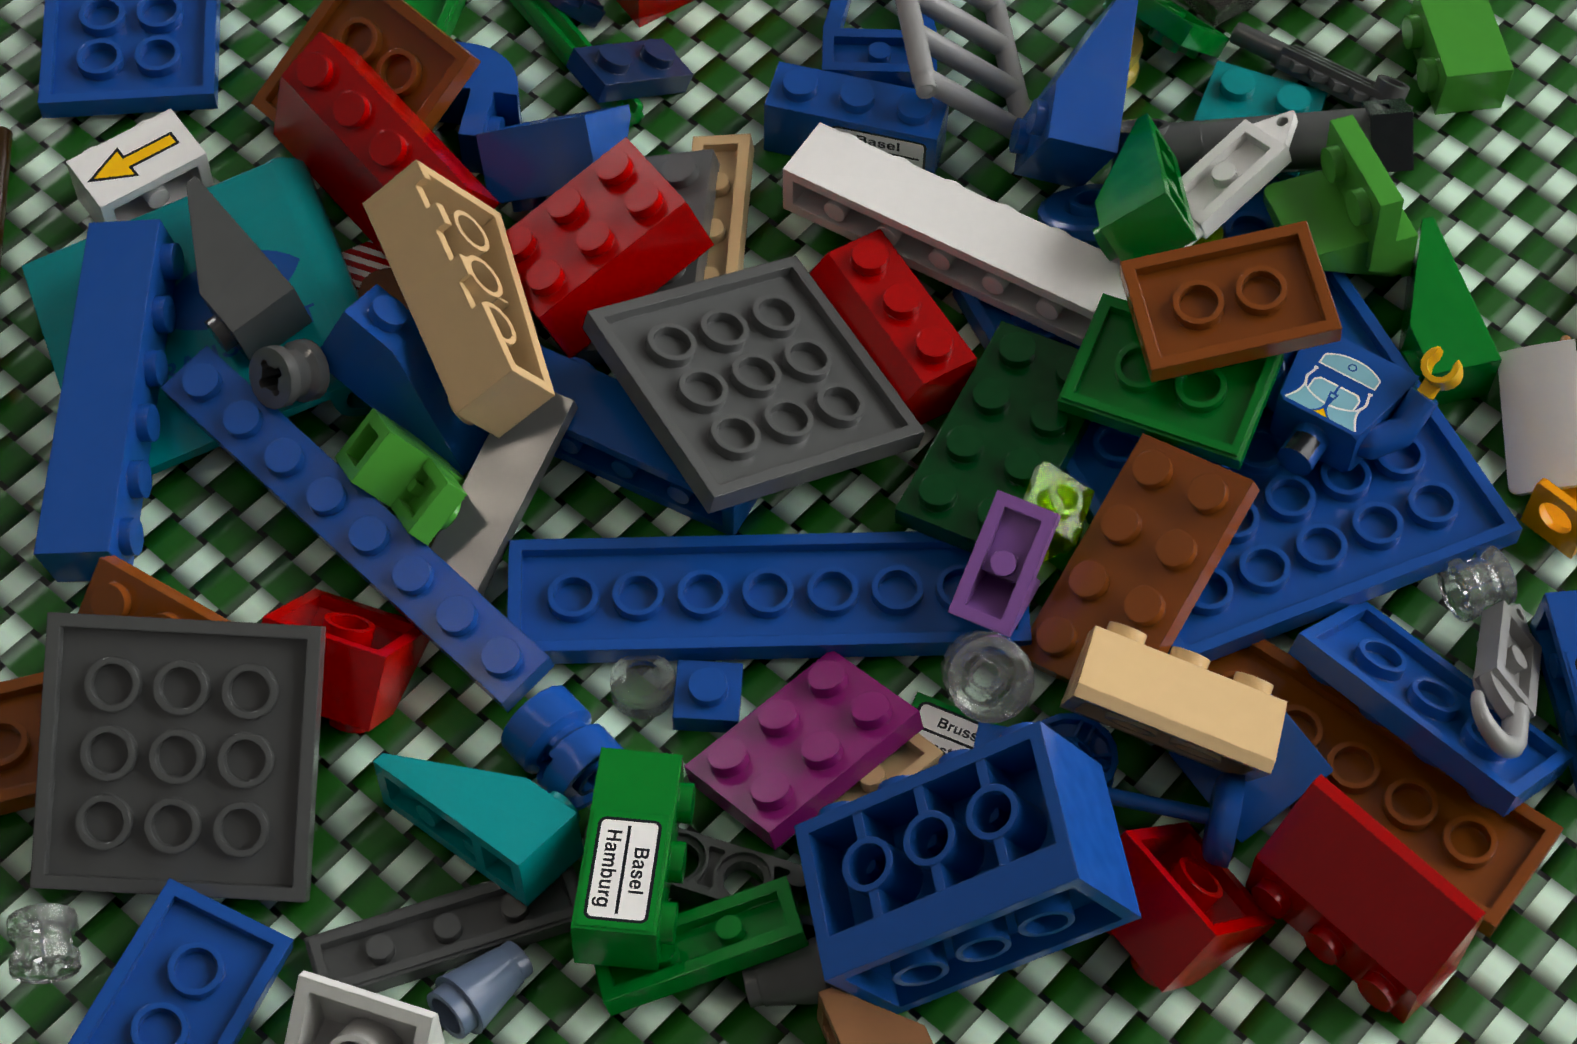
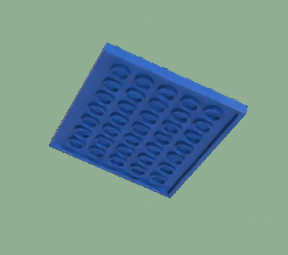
[952,175,1523,661]

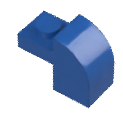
[439,41,522,174]

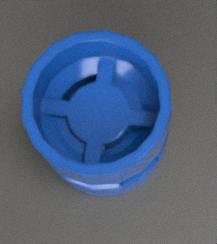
[501,685,624,811]

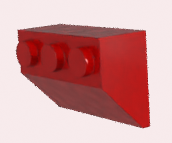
[809,229,977,425]
[1245,774,1486,1024]

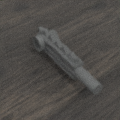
[1230,22,1414,115]

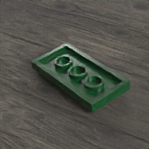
[895,320,1091,553]

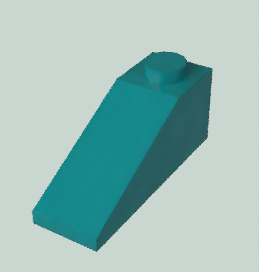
[373,753,584,906]

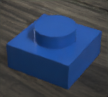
[672,660,743,733]

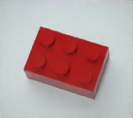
[506,137,714,358]

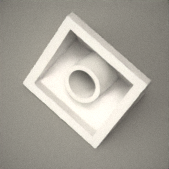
[284,970,445,1044]

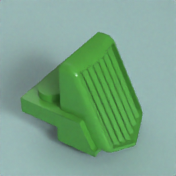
[1263,114,1419,278]

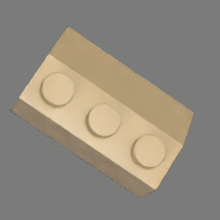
[1059,621,1288,782]

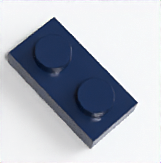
[566,38,693,103]

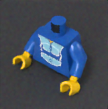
[1266,337,1463,476]

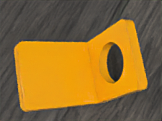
[1520,478,1577,559]

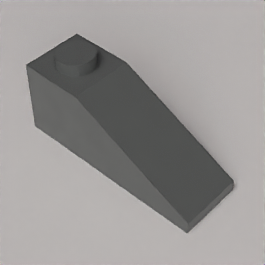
[186,176,312,362]

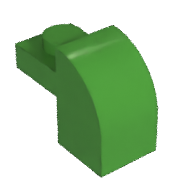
[334,408,467,546]

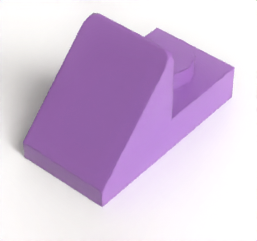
[948,490,1061,638]

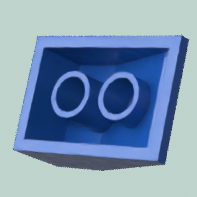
[1009,0,1138,187]

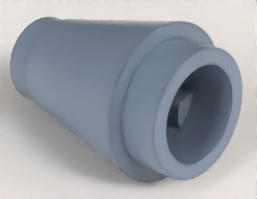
[427,941,533,1039]

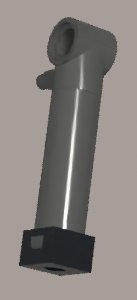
[1111,98,1414,176]

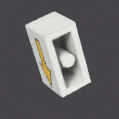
[66,108,214,222]

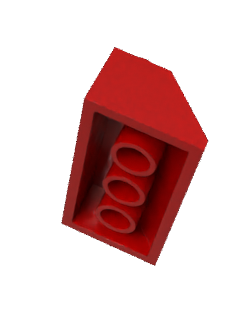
[273,31,500,257]

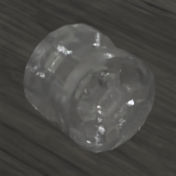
[1437,545,1518,622]
[6,903,82,984]

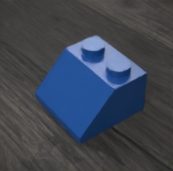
[476,104,631,212]

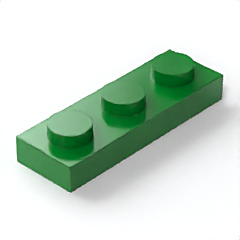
[594,876,809,1016]

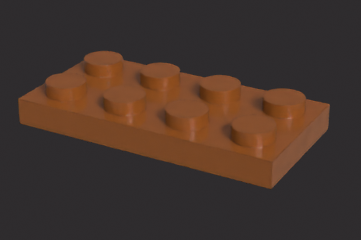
[1016,433,1260,684]

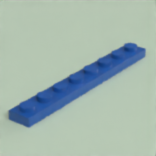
[161,345,554,713]

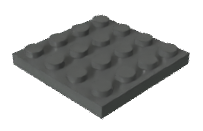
[582,255,925,514]
[30,612,326,902]

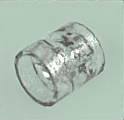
[941,630,1034,723]

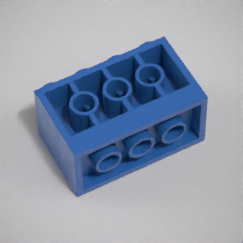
[794,720,1142,1014]

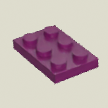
[684,651,924,850]

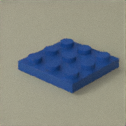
[38,0,221,119]

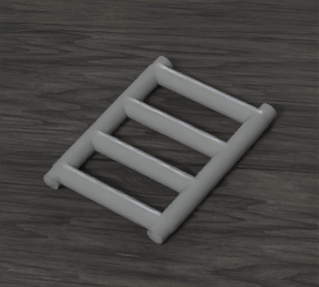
[895,0,1031,140]

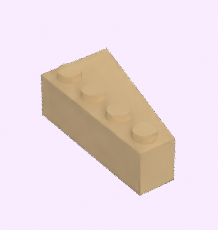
[362,160,555,438]

